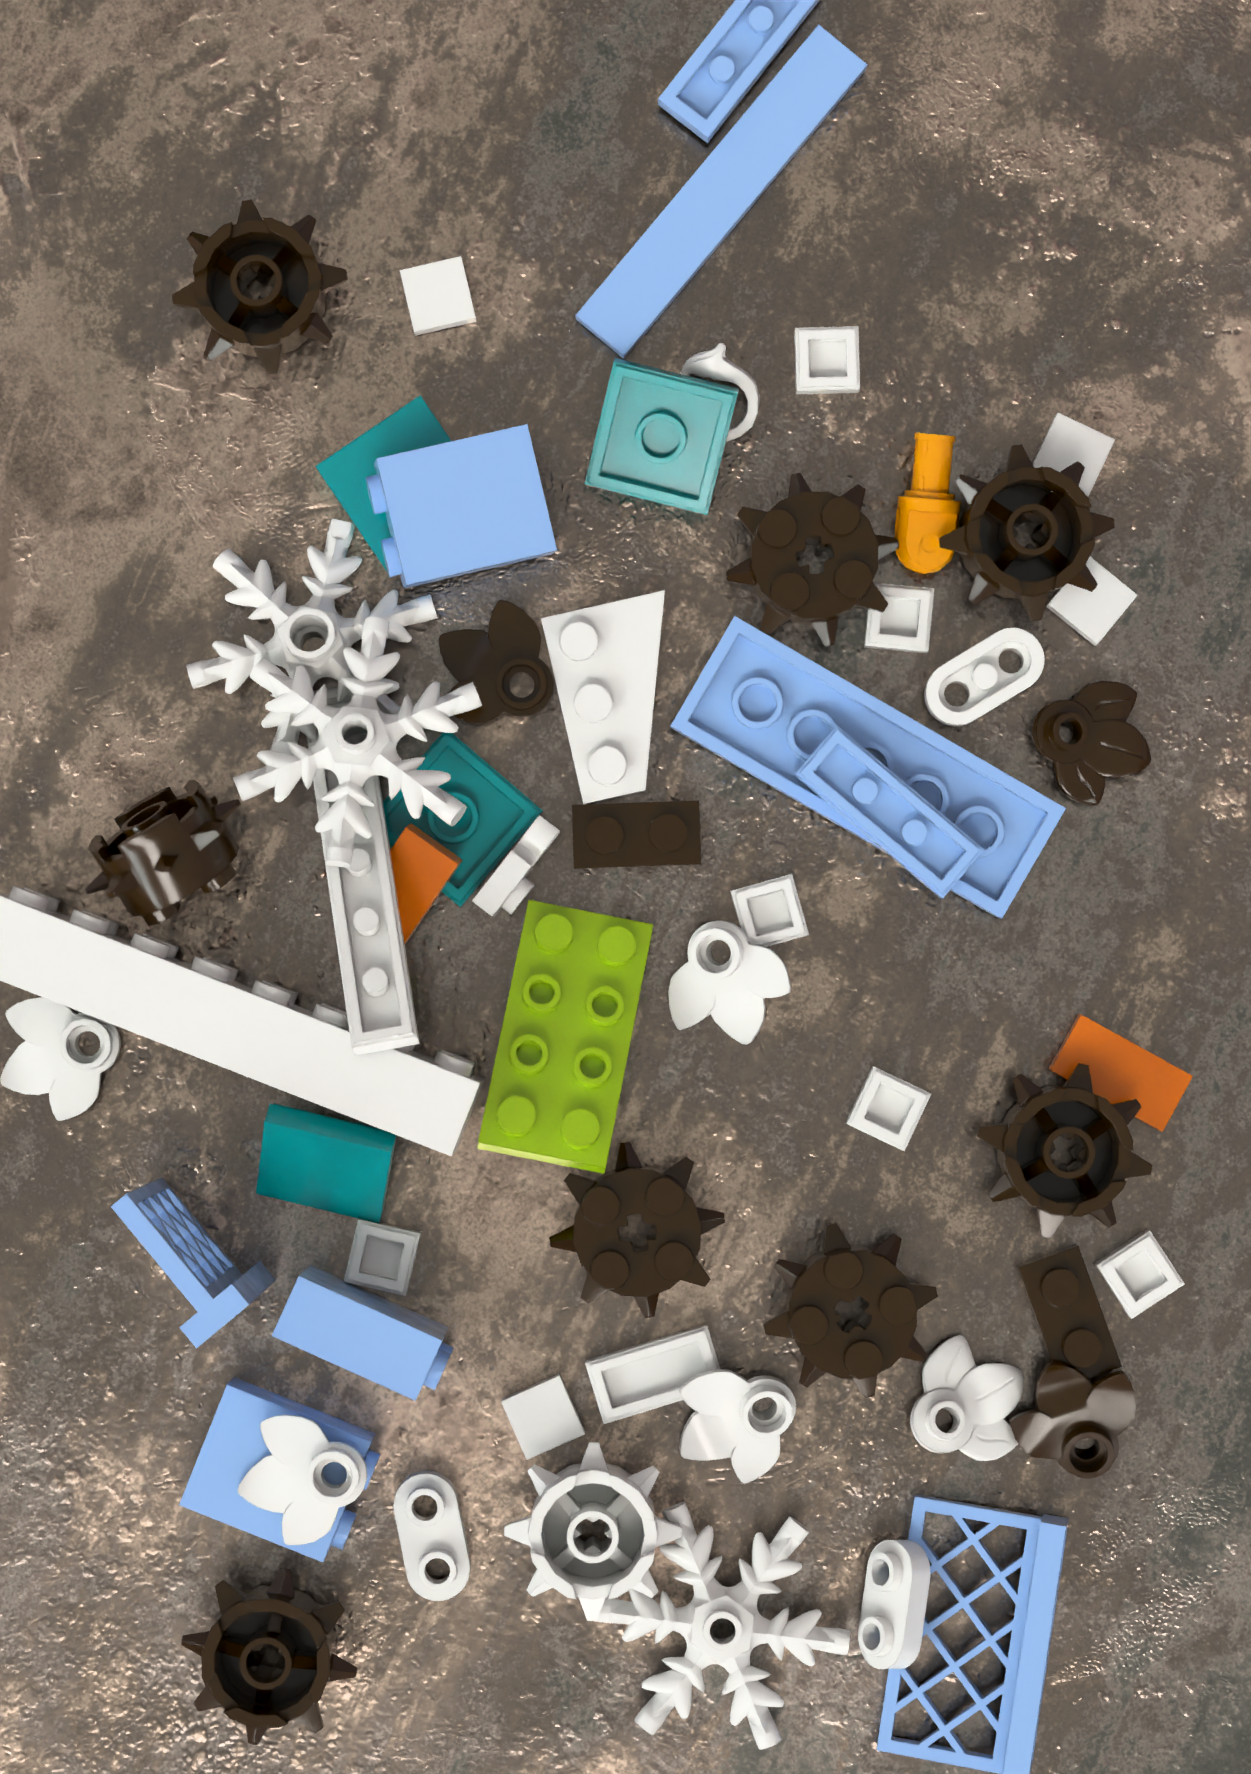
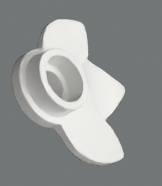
[668,920,791,1045]
[0,997,121,1121]
[910,1335,1024,1461]
[679,1369,796,1484]
[238,1415,367,1545]

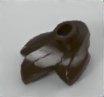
[439,600,554,724]
[1032,681,1151,806]
[1010,1362,1136,1479]

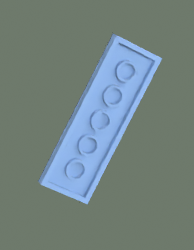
[670,616,1066,919]

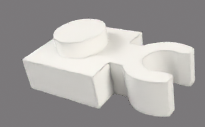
[472,815,560,918]

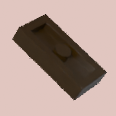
[572,800,701,869]
[1016,1244,1122,1379]

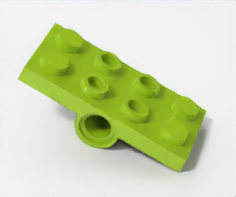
[477,900,654,1174]

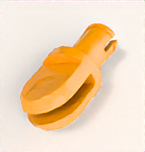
[894,433,961,574]

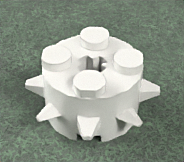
[504,1442,682,1621]

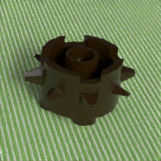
[172,199,348,375]
[938,444,1115,621]
[726,473,899,646]
[85,780,241,926]
[977,1063,1153,1238]
[549,1142,725,1318]
[763,1223,938,1398]
[181,1568,357,1745]

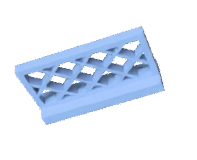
[111,1177,276,1348]
[877,1494,1069,1774]

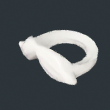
[679,343,760,443]

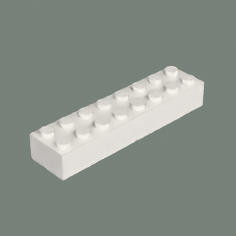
[0,885,485,1156]

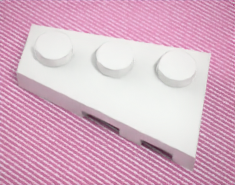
[541,590,665,804]

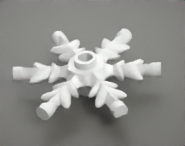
[186,519,437,755]
[233,617,482,868]
[596,1502,850,1750]

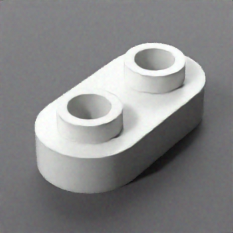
[924,628,1045,726]
[393,1470,471,1601]
[858,1540,931,1669]

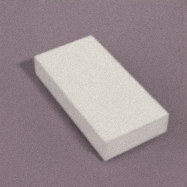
[585,1323,720,1424]

